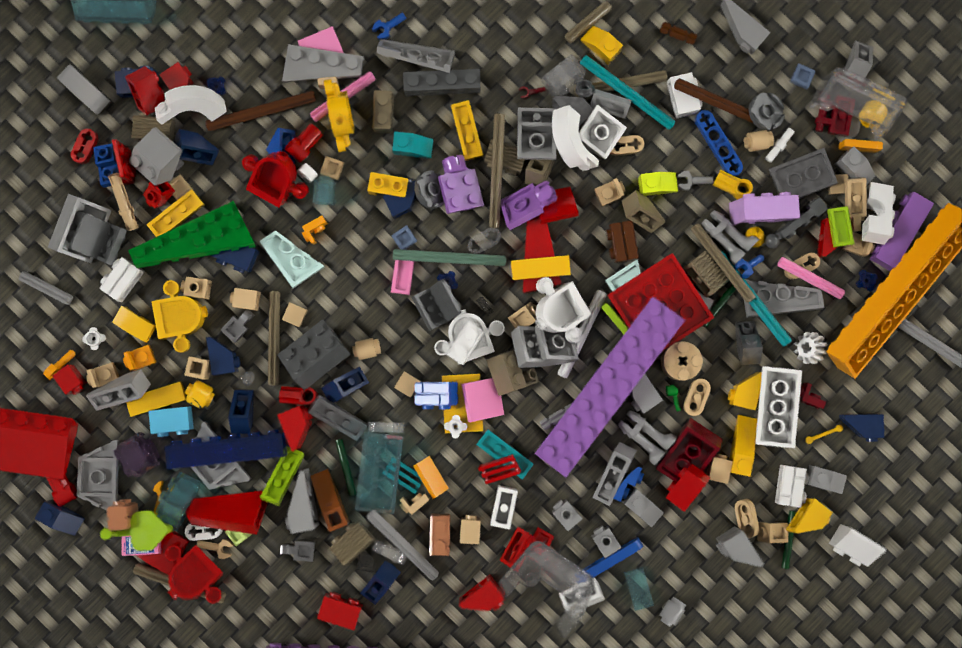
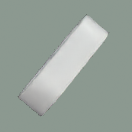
[297,163,318,183]
[185,524,223,541]

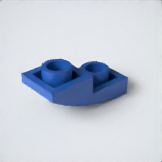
[93,143,119,188]
[613,467,644,502]

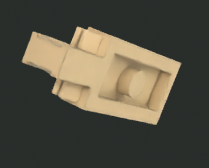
[845,177,867,232]

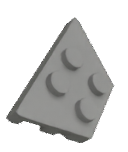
[185,421,252,490]
[77,440,119,511]

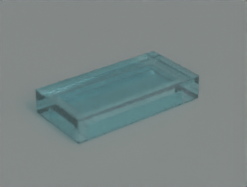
[624,567,654,611]

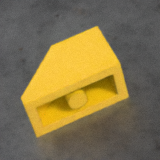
[580,26,623,65]
[728,372,762,410]
[786,498,833,533]

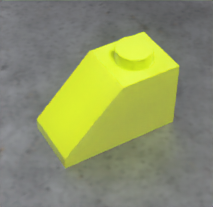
[638,172,678,196]

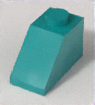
[392,131,433,159]

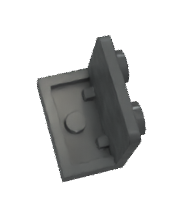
[70,214,127,266]
[411,279,461,331]

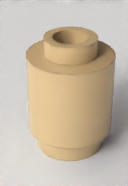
[744,130,774,152]
[352,338,381,360]

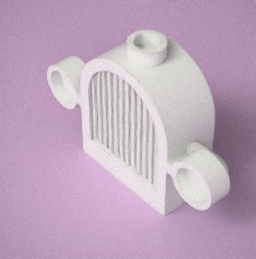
[536,277,592,343]
[434,309,504,365]

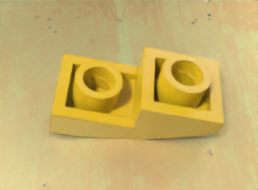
[112,306,156,343]

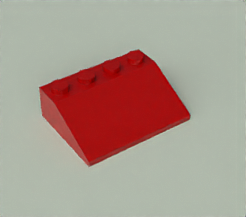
[0,408,79,480]

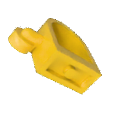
[324,79,355,152]
[151,280,208,353]

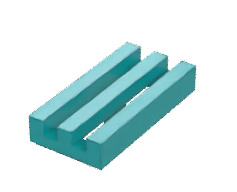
[383,457,423,494]

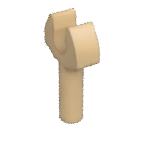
[197,539,234,559]

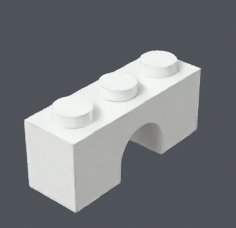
[862,182,896,245]

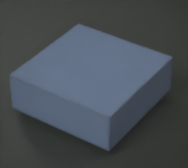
[790,63,816,90]
[391,225,418,250]

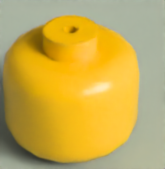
[745,226,765,248]

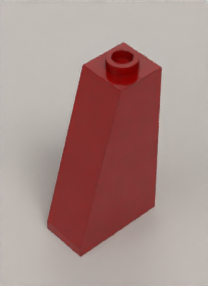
[522,215,561,294]
[186,491,268,535]

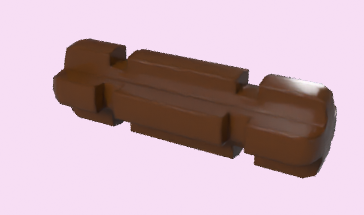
[660,22,697,45]

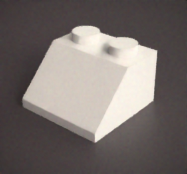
[829,524,886,567]

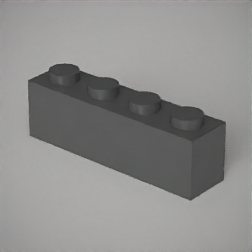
[403,69,481,97]

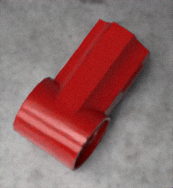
[285,123,323,163]
[279,386,319,407]
[47,476,78,507]

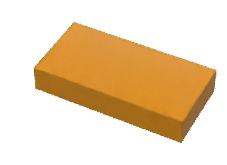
[839,139,883,153]
[413,456,449,499]

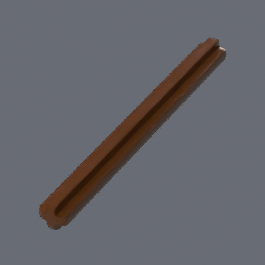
[205,91,316,131]

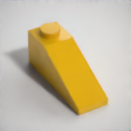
[729,415,757,477]

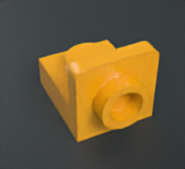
[302,216,328,245]
[123,345,157,371]

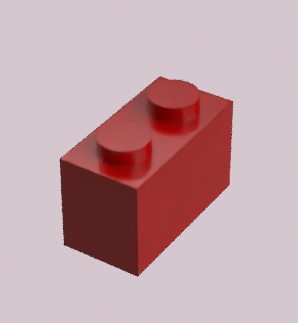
[125,66,165,115]
[665,463,711,512]
[317,592,363,630]

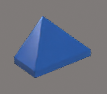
[266,128,295,164]

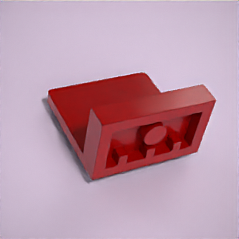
[111,139,136,187]

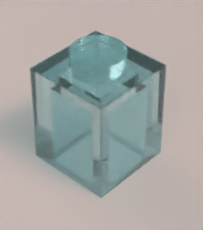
[313,176,336,206]

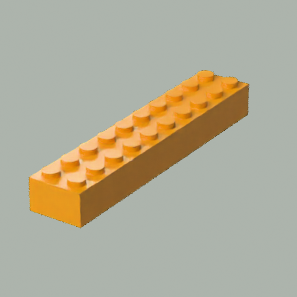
[826,203,962,379]

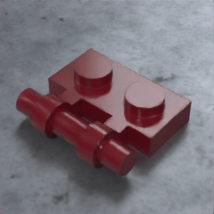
[815,93,856,137]

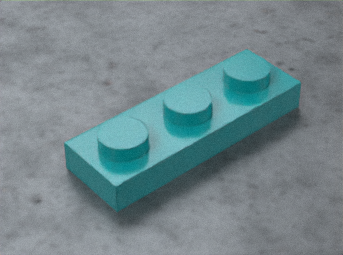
[476,429,534,480]

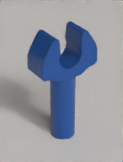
[372,12,406,40]
[734,254,764,279]

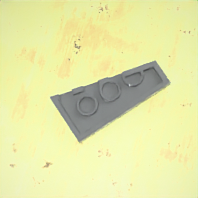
[377,39,455,73]
[282,44,364,83]
[744,279,825,317]

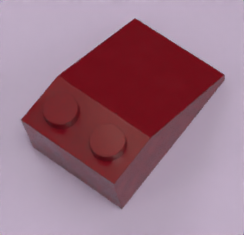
[656,418,723,482]

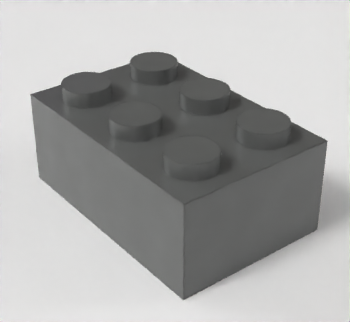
[278,319,350,390]

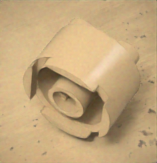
[661,342,703,380]

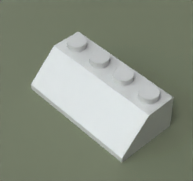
[755,366,802,448]

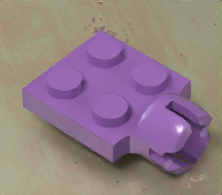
[438,155,484,214]
[501,181,557,230]

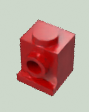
[143,182,175,209]

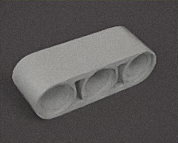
[57,64,110,115]

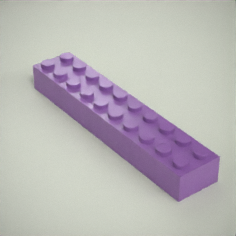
[535,297,685,477]

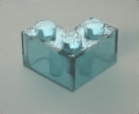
[156,472,201,531]

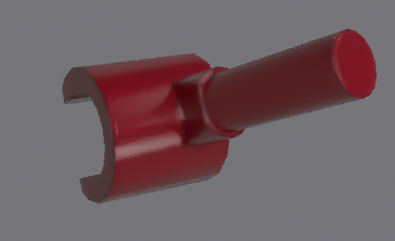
[519,86,546,100]

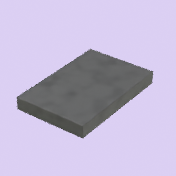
[769,148,838,198]

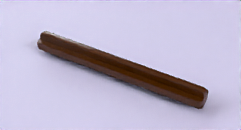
[674,78,753,123]

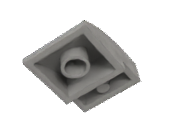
[517,107,556,160]
[511,325,579,368]

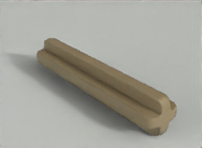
[565,1,612,44]

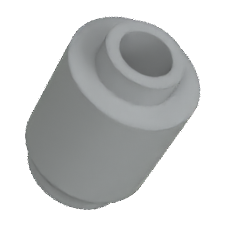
[659,597,686,627]

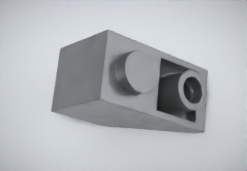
[552,96,594,128]
[735,321,763,365]

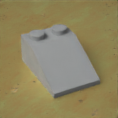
[285,468,320,534]

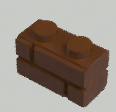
[606,221,639,263]

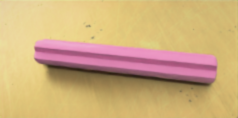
[310,71,376,122]
[777,257,845,299]

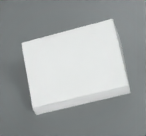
[579,105,627,159]

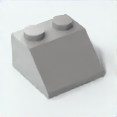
[129,127,183,186]
[716,526,764,567]

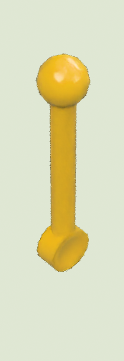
[805,424,843,444]

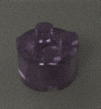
[114,432,160,477]

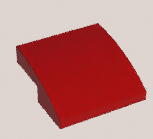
[539,186,578,224]
[136,531,189,575]

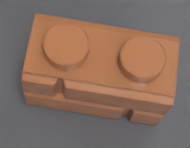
[107,499,138,530]
[430,514,450,556]

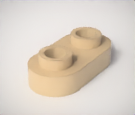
[683,379,711,416]
[735,499,759,539]

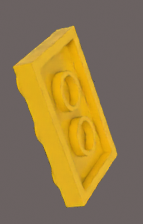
[442,374,483,433]

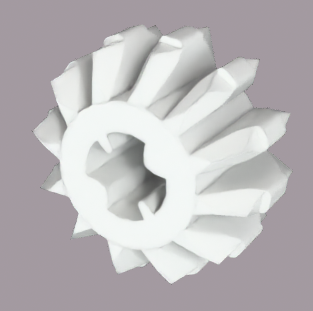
[793,332,828,364]

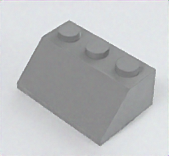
[47,194,112,263]

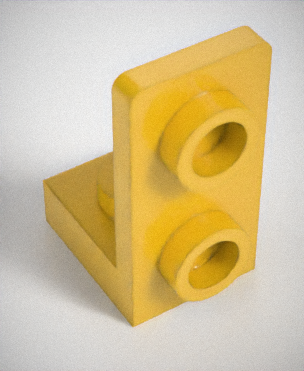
[367,172,408,198]

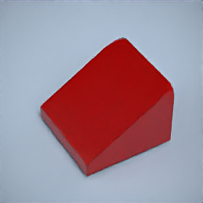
[528,527,554,556]

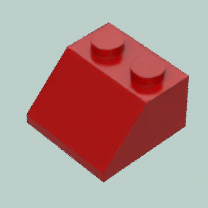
[277,405,313,451]
[459,574,505,611]

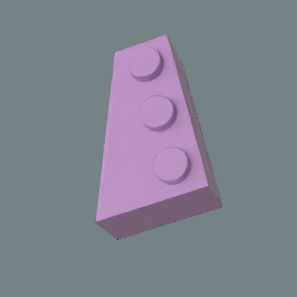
[729,192,800,225]

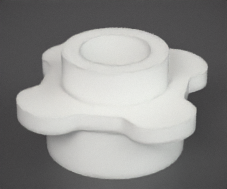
[82,327,106,350]
[444,415,467,438]

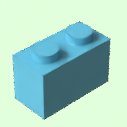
[149,406,194,437]

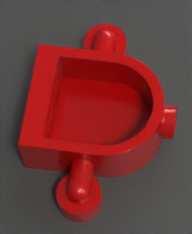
[242,151,309,208]
[165,545,223,604]

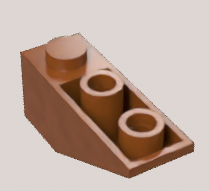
[310,469,350,532]

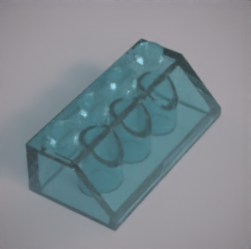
[71,0,156,24]
[355,431,403,514]

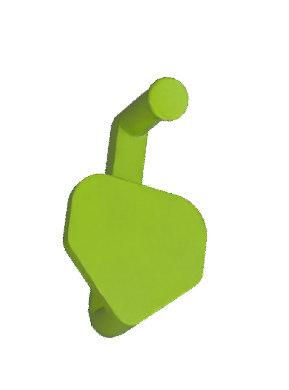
[100,511,173,551]

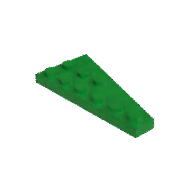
[128,201,256,269]

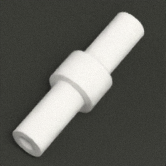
[765,128,794,162]

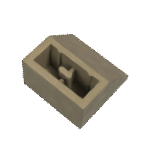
[486,350,539,396]

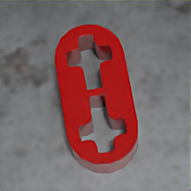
[71,128,99,164]

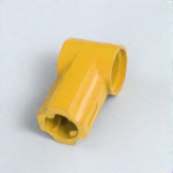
[713,170,753,200]

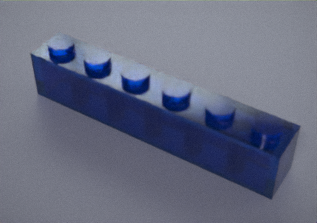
[165,429,287,469]

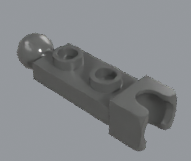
[765,197,828,249]

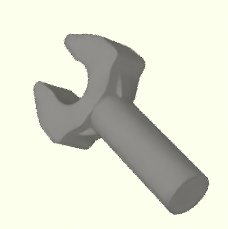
[677,171,713,191]

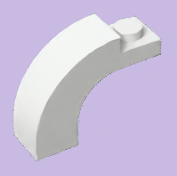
[155,85,227,125]
[552,105,599,171]

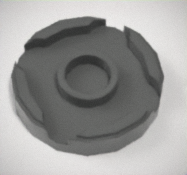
[749,92,785,131]
[414,170,444,209]

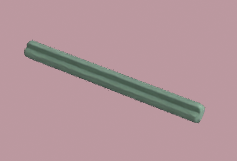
[393,249,506,266]

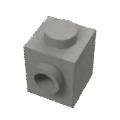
[552,499,582,531]
[591,525,621,558]

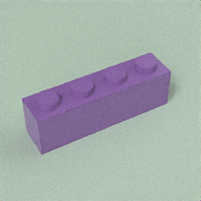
[870,192,934,271]

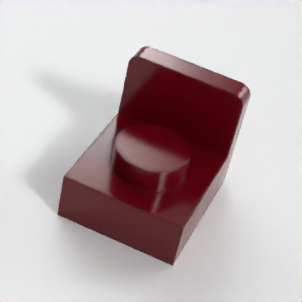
[799,382,826,409]

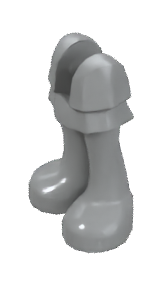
[701,210,759,265]
[618,410,677,465]

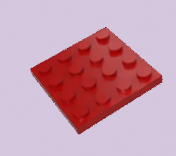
[607,253,714,352]

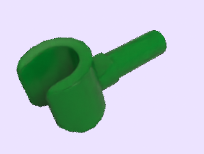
[666,385,681,411]

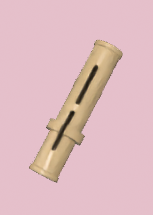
[108,173,139,231]

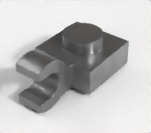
[221,310,255,343]
[280,540,315,562]

